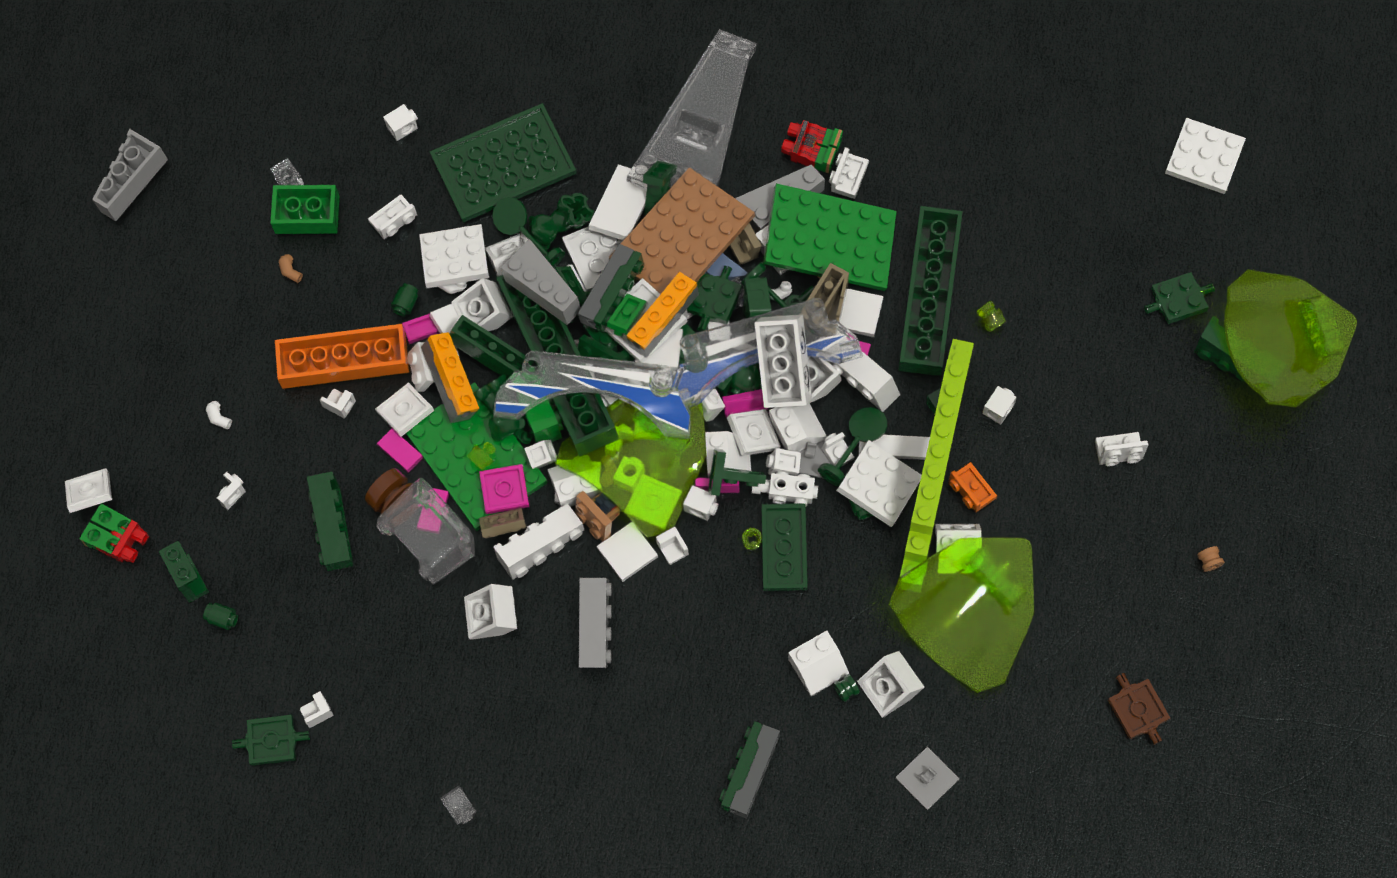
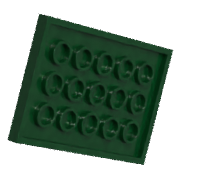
[430,103,577,223]

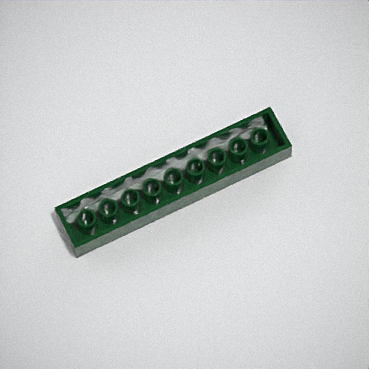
[496,275,619,457]

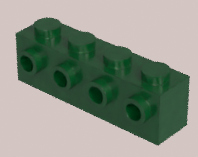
[450,315,534,382]

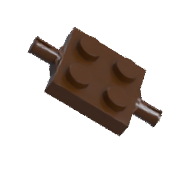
[1108,673,1170,745]

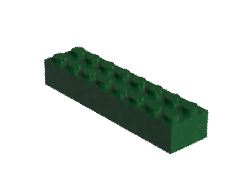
[898,206,963,376]

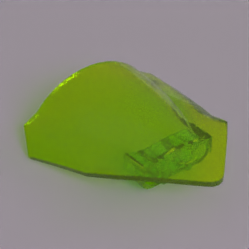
[1224,269,1357,407]
[555,387,706,537]
[889,538,1034,693]

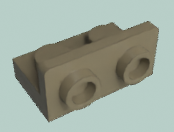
[729,223,762,264]
[479,508,526,538]

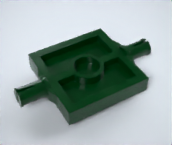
[687,266,743,332]
[1144,272,1215,324]
[232,715,310,766]

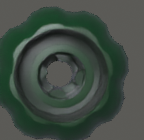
[730,361,762,395]

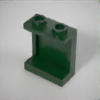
[159,541,209,602]

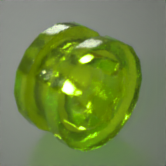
[742,528,762,550]

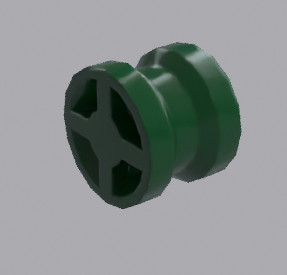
[833,674,860,702]

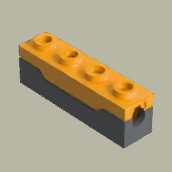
[626,271,699,358]
[421,332,479,423]

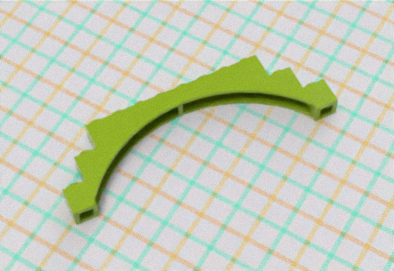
[898,339,974,592]

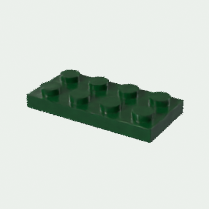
[762,504,807,591]

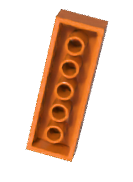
[275,324,409,389]

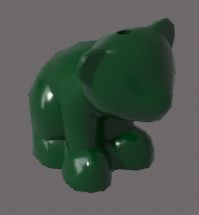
[528,193,594,250]
[473,374,526,441]

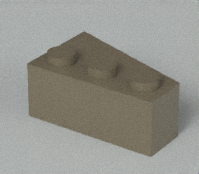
[798,263,849,338]

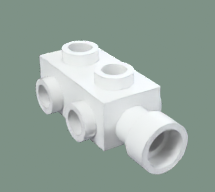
[752,472,818,507]

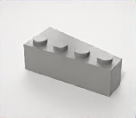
[92,129,168,221]
[735,165,825,233]
[501,239,581,325]
[579,578,612,668]

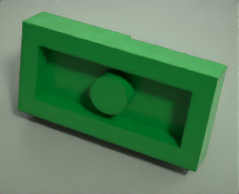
[607,294,646,337]

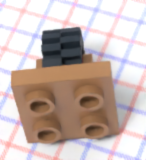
[575,485,629,542]

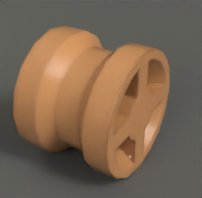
[1197,546,1225,572]

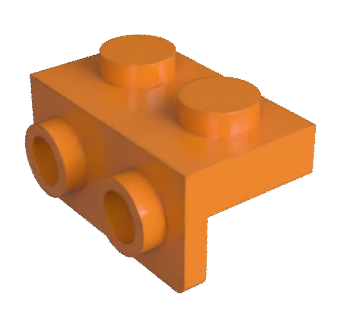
[949,462,997,513]

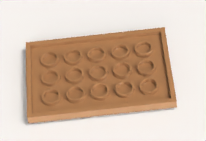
[609,167,755,294]

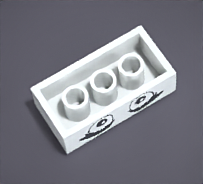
[755,314,812,408]

